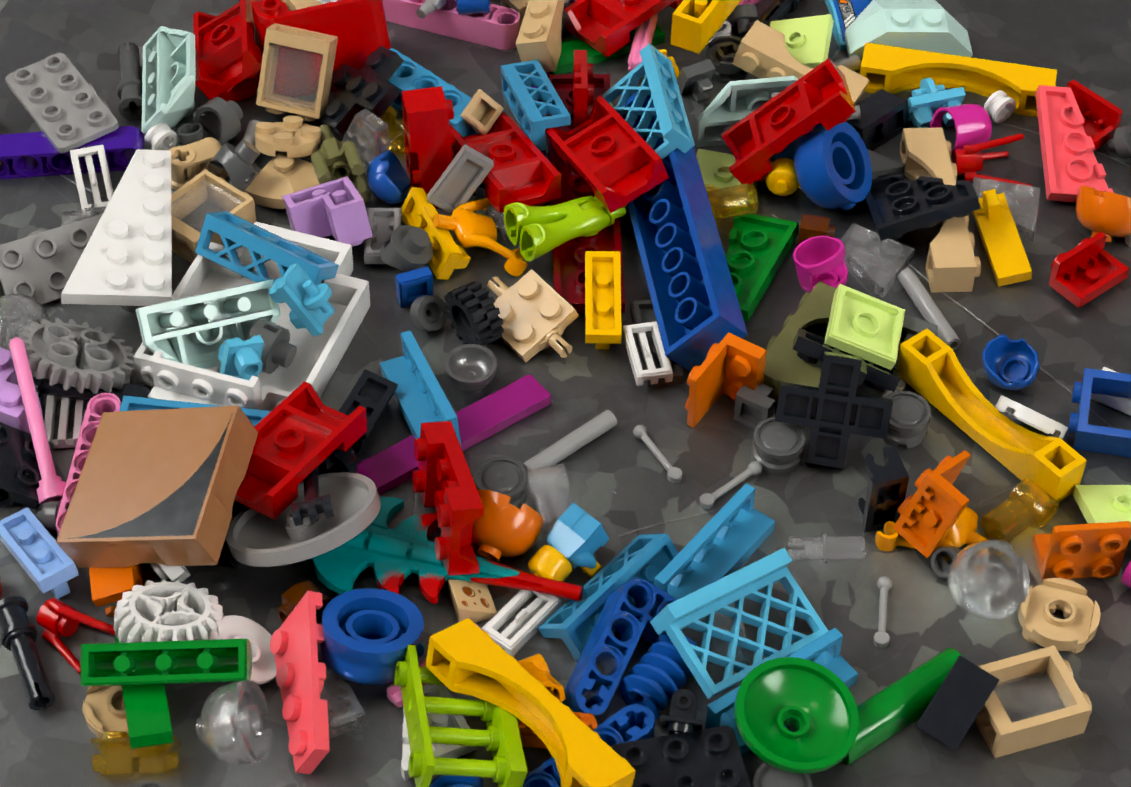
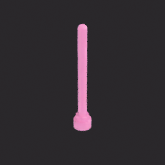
[9,337,66,506]

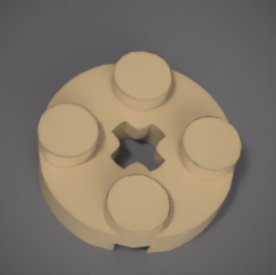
[255,116,321,158]
[1018,578,1101,653]

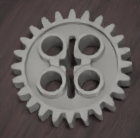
[18,318,135,394]

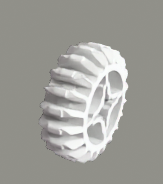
[113,578,224,643]

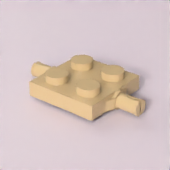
[487,269,579,363]

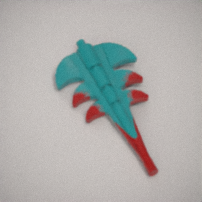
[313,496,584,604]

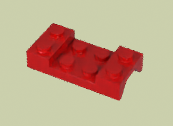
[193,0,262,100]
[563,0,683,57]
[721,58,856,188]
[545,95,669,213]
[450,112,562,213]
[234,381,367,520]
[412,421,484,576]

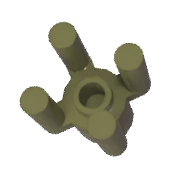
[311,125,373,202]

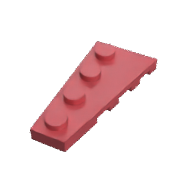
[1035,85,1114,203]
[270,591,330,774]

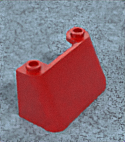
[251,0,391,97]

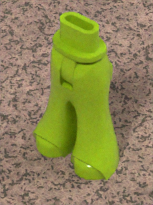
[504,196,626,261]

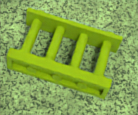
[394,645,528,787]

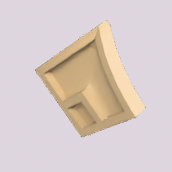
[242,151,320,209]

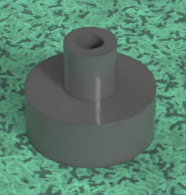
[727,4,758,34]
[1107,124,1131,159]
[410,295,447,331]

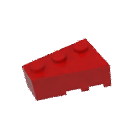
[402,86,455,209]

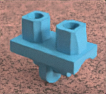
[907,78,966,128]
[269,263,335,336]
[218,335,264,381]

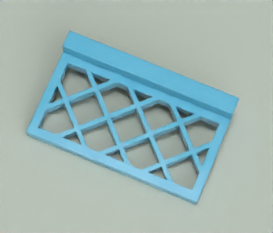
[601,43,695,159]
[650,548,828,699]

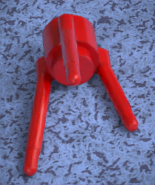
[953,133,1033,191]
[37,598,115,674]

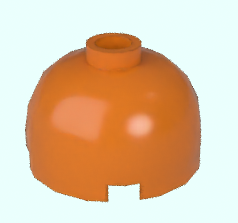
[1075,185,1131,243]
[471,489,545,561]

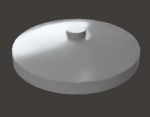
[226,472,381,567]

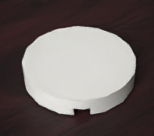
[995,395,1068,439]

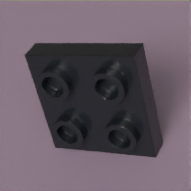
[0,422,54,509]

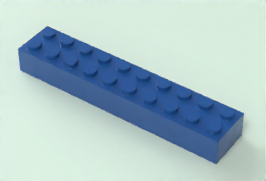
[622,93,748,371]

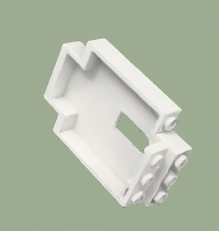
[133,221,371,411]

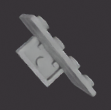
[5,53,119,153]
[0,214,103,313]

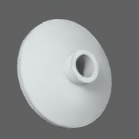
[208,615,277,684]

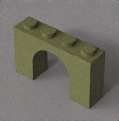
[763,281,836,406]

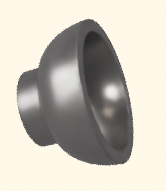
[444,344,497,394]

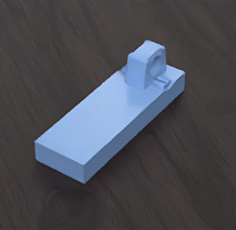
[0,507,79,599]

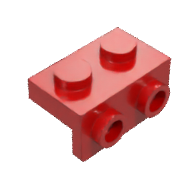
[1067,80,1123,151]
[1048,232,1129,308]

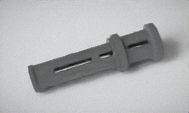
[117,42,142,121]

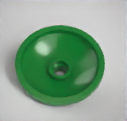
[734,657,859,774]

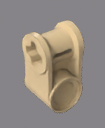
[169,137,228,190]

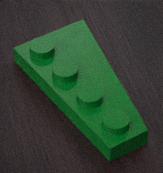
[725,211,799,321]

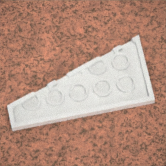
[61,149,172,306]

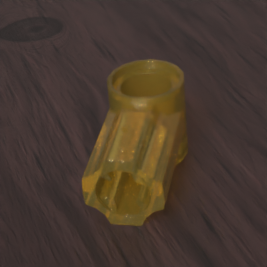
[705,183,759,224]
[980,478,1059,545]

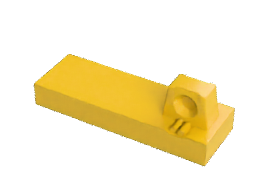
[401,187,471,280]
[972,189,1032,287]
[585,251,622,349]

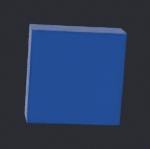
[395,266,433,308]

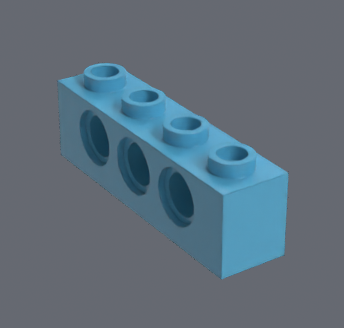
[387,48,479,137]

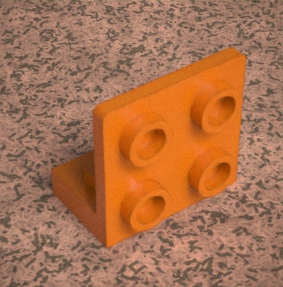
[685,332,767,428]
[893,450,971,558]
[1032,521,1131,580]

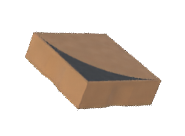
[56,405,258,568]

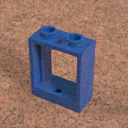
[1068,368,1131,458]

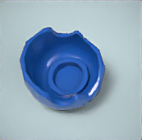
[367,150,411,204]
[982,334,1040,391]

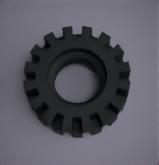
[444,281,504,346]

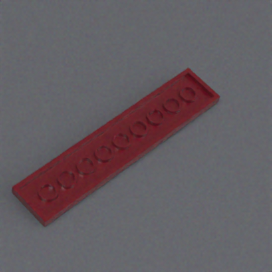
[546,74,625,314]

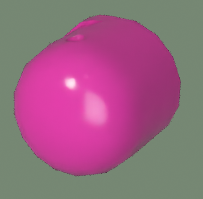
[930,104,992,155]
[793,236,848,293]

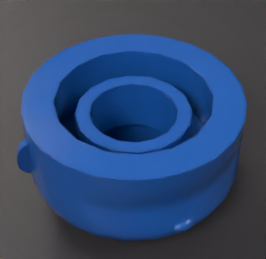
[794,122,872,211]
[320,588,425,686]

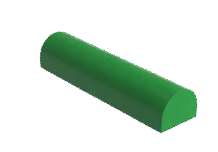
[81,639,252,687]
[843,648,962,765]

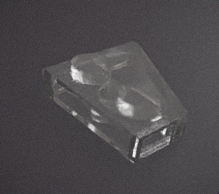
[342,109,389,172]
[972,177,1041,241]
[840,223,915,298]

